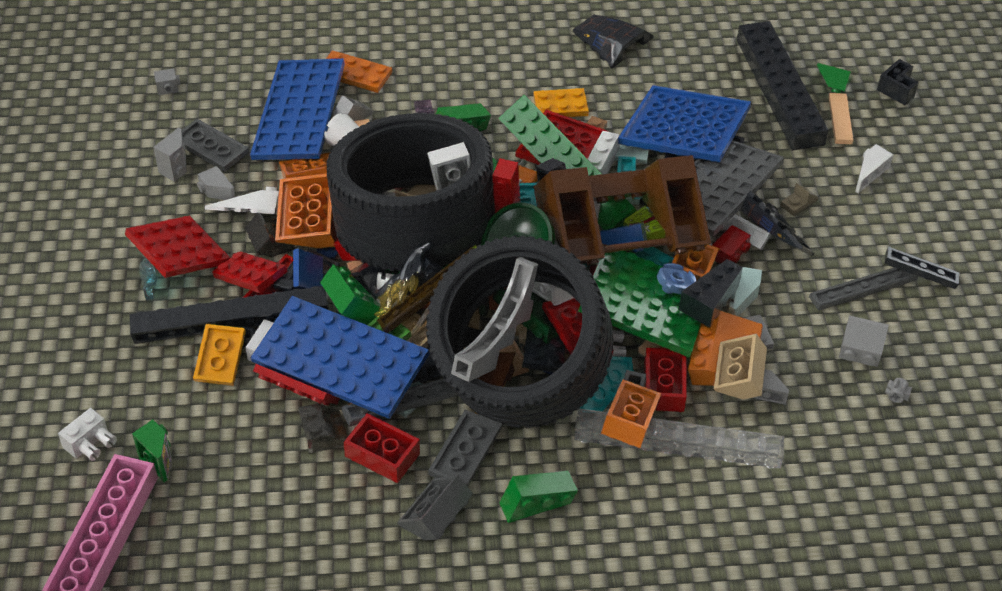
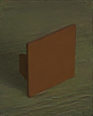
[478,352,516,387]

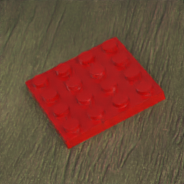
[515,110,609,165]
[125,216,230,278]

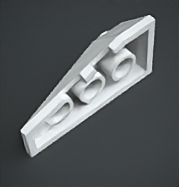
[205,187,279,214]

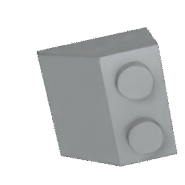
[153,127,187,182]
[839,315,889,367]

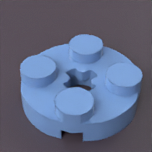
[657,263,696,294]

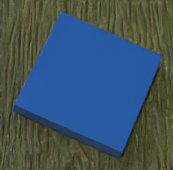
[293,249,323,289]

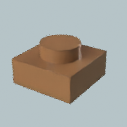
[587,116,608,130]

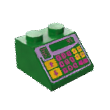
[132,419,172,483]

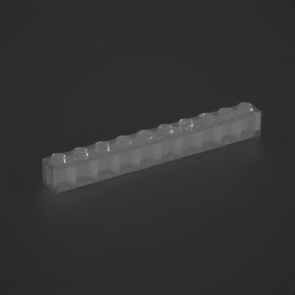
[574,409,784,468]

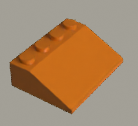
[279,152,331,179]
[275,174,337,248]
[688,311,763,386]

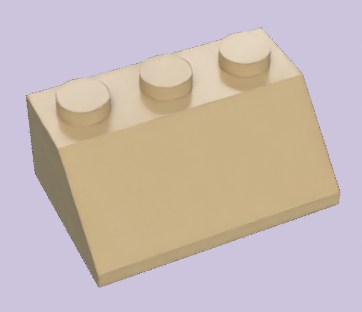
[714,333,767,399]

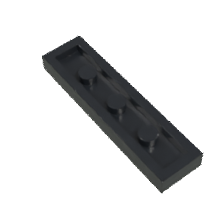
[884,247,959,289]

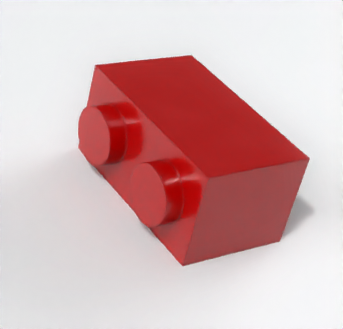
[712,225,751,264]

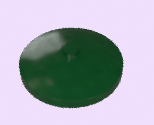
[481,202,555,246]

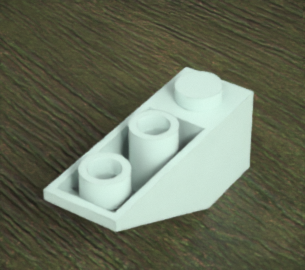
[728,267,762,316]

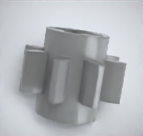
[885,378,912,403]

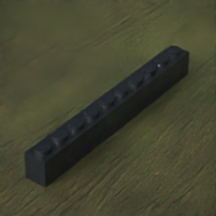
[130,286,329,344]

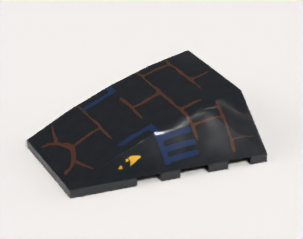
[573,14,654,69]
[741,190,815,256]

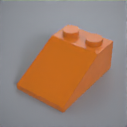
[601,379,661,448]

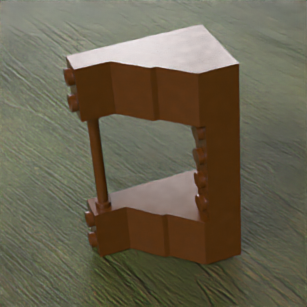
[533,155,711,266]

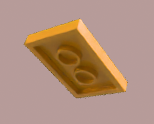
[533,88,589,117]
[193,324,246,386]

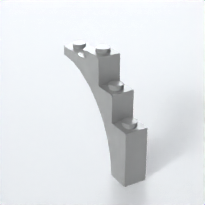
[451,257,538,382]

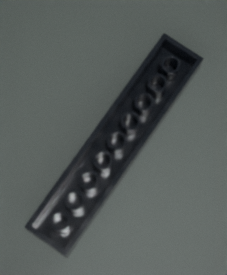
[737,21,829,151]

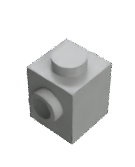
[154,68,181,95]

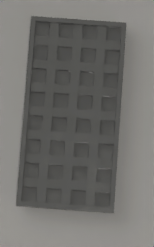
[648,140,784,237]

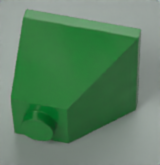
[817,63,852,93]

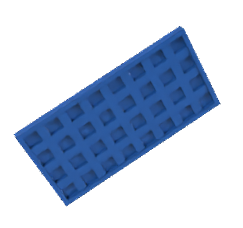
[250,58,345,160]
[250,296,430,419]

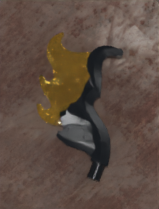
[370,240,434,317]

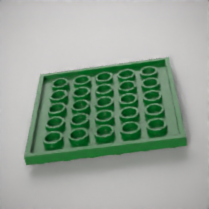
[578,251,701,357]

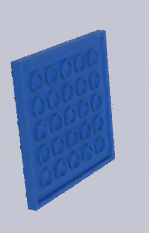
[618,85,751,162]

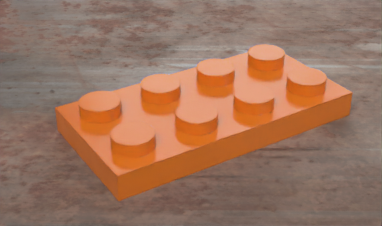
[326,50,392,93]

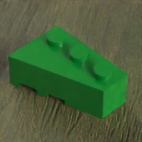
[436,103,491,132]
[320,264,384,325]
[499,471,578,523]

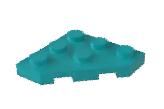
[580,356,634,414]

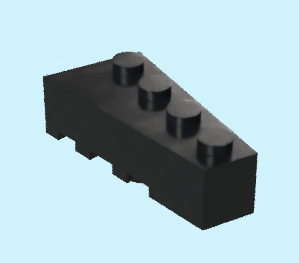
[678,259,743,328]

